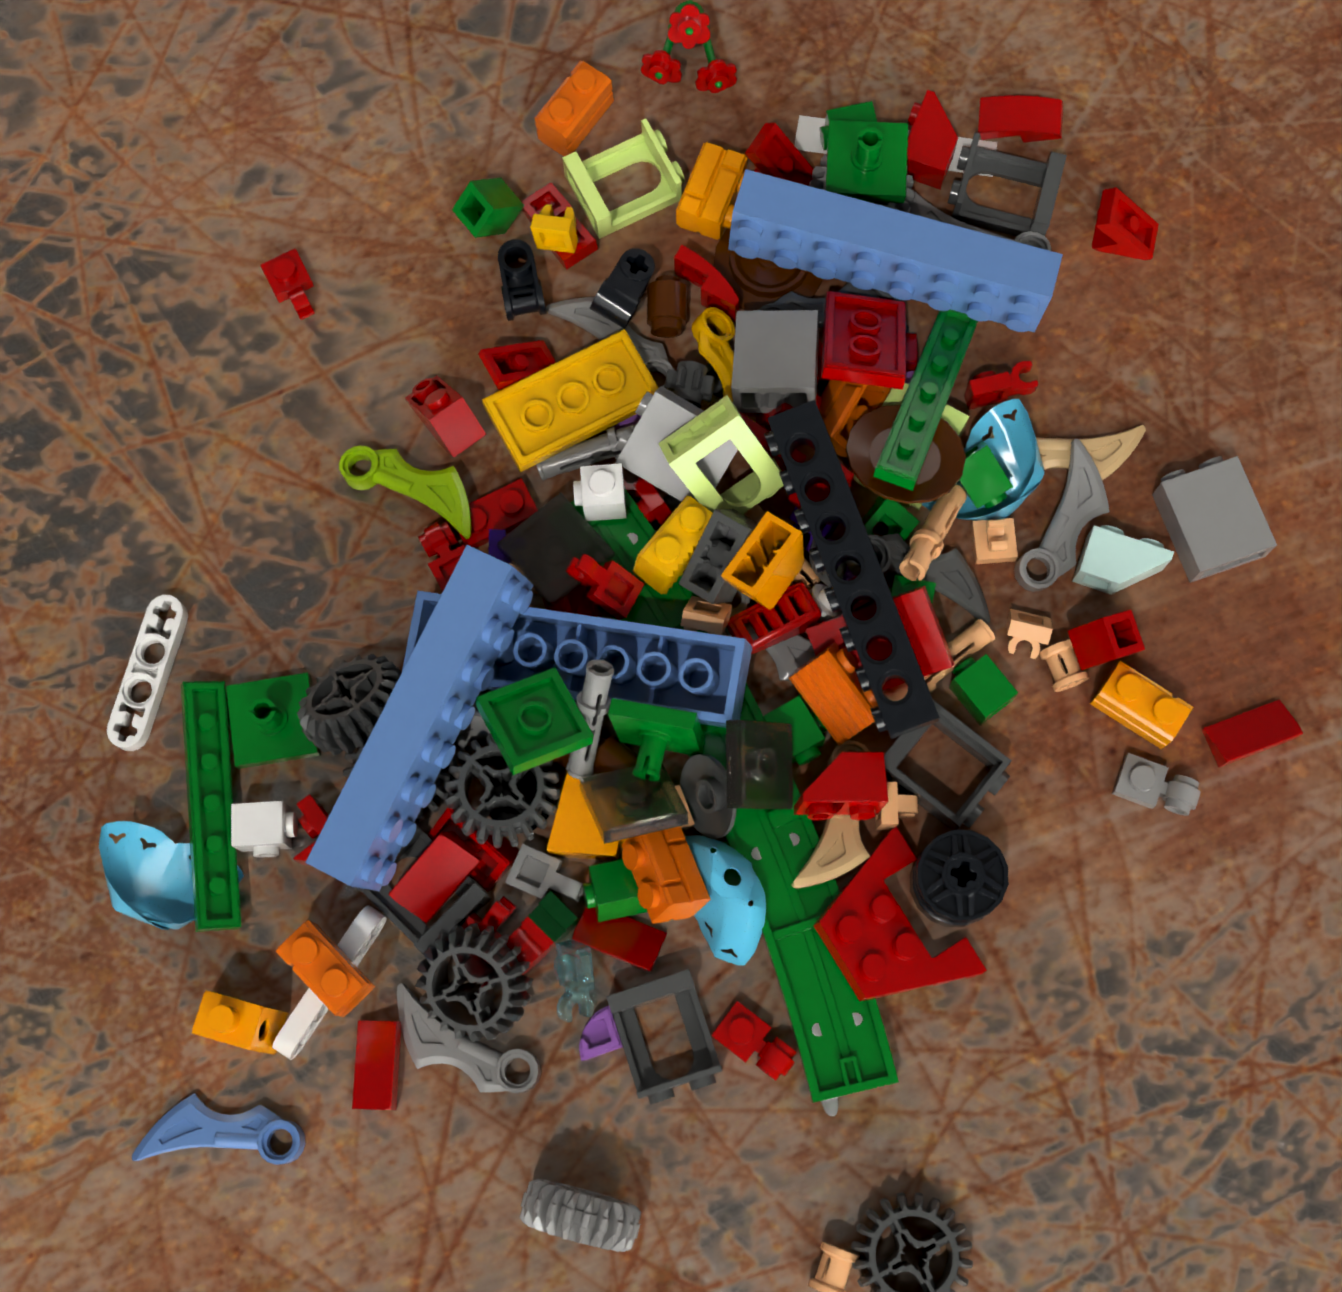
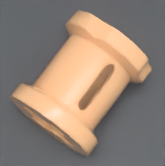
[1039,639,1090,692]
[808,1241,860,1292]

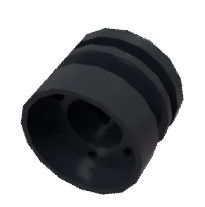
[910,830,1009,927]

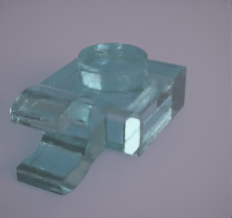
[554,940,595,1022]

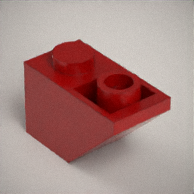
[907,90,958,190]
[405,375,487,458]
[1068,609,1145,671]
[794,752,888,820]

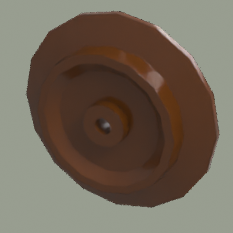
[713,228,824,311]
[846,405,966,504]

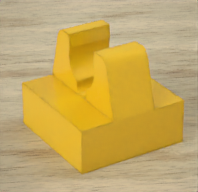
[530,204,578,253]

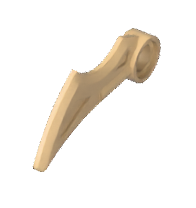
[988,425,1146,481]
[792,740,870,889]

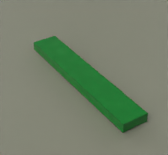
[873,310,978,491]
[181,681,241,932]

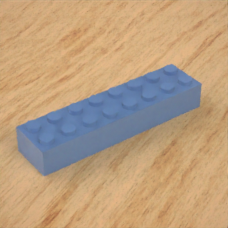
[728,169,1063,332]
[305,545,533,892]
[402,590,752,730]

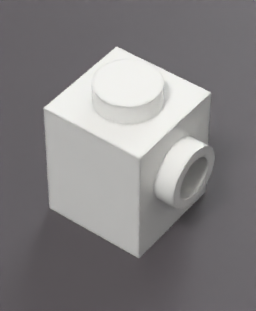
[573,463,627,521]
[231,801,298,857]

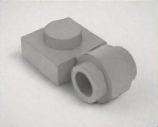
[1112,753,1201,816]

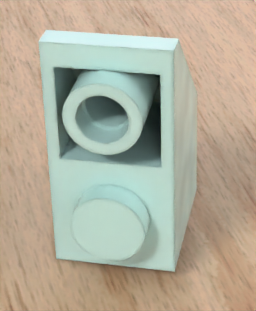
[1072,525,1174,595]

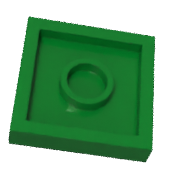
[825,120,908,203]
[476,667,594,775]
[226,672,321,769]
[608,698,705,781]

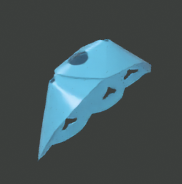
[922,399,1045,521]
[99,821,244,930]
[685,835,766,965]

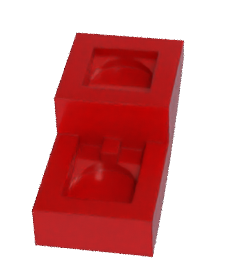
[978,95,1063,143]
[521,182,598,270]
[674,245,739,322]

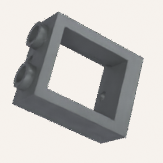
[884,700,1011,830]

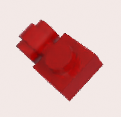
[418,521,465,592]
[711,1001,797,1081]

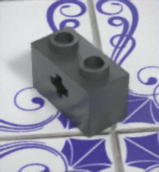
[679,509,758,604]

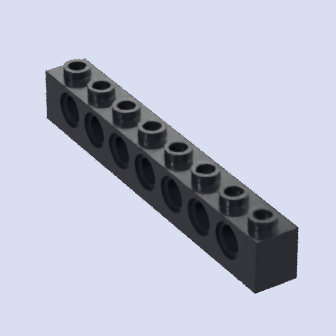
[764,399,940,739]

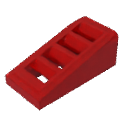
[726,582,821,655]

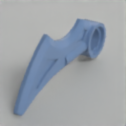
[132,1093,305,1165]

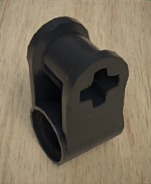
[498,239,547,321]
[590,248,655,329]

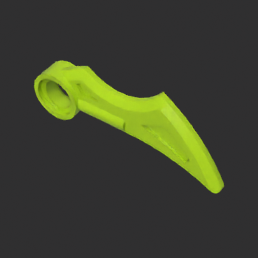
[339,445,472,539]

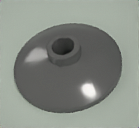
[680,753,737,839]

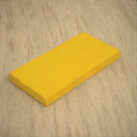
[482,329,658,472]

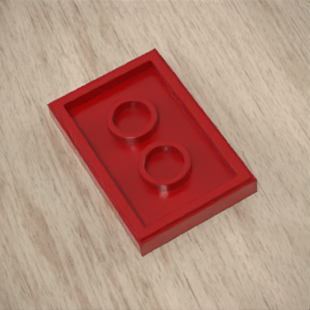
[821,291,906,390]
[805,585,954,690]

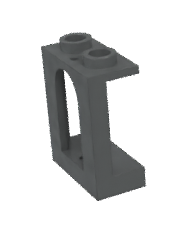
[947,132,1067,236]
[356,825,492,954]
[606,969,722,1105]

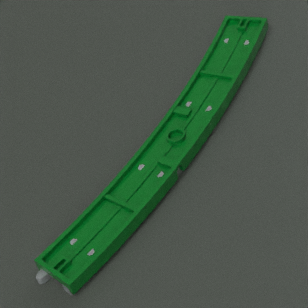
[547,489,899,1116]

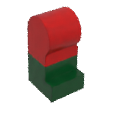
[506,891,579,975]

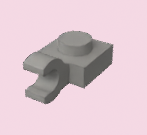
[505,844,583,902]

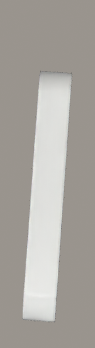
[107,595,188,751]
[272,905,387,1060]

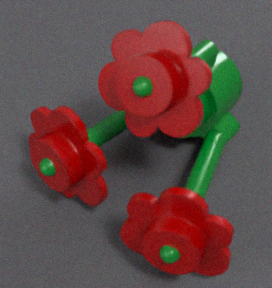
[641,0,737,93]

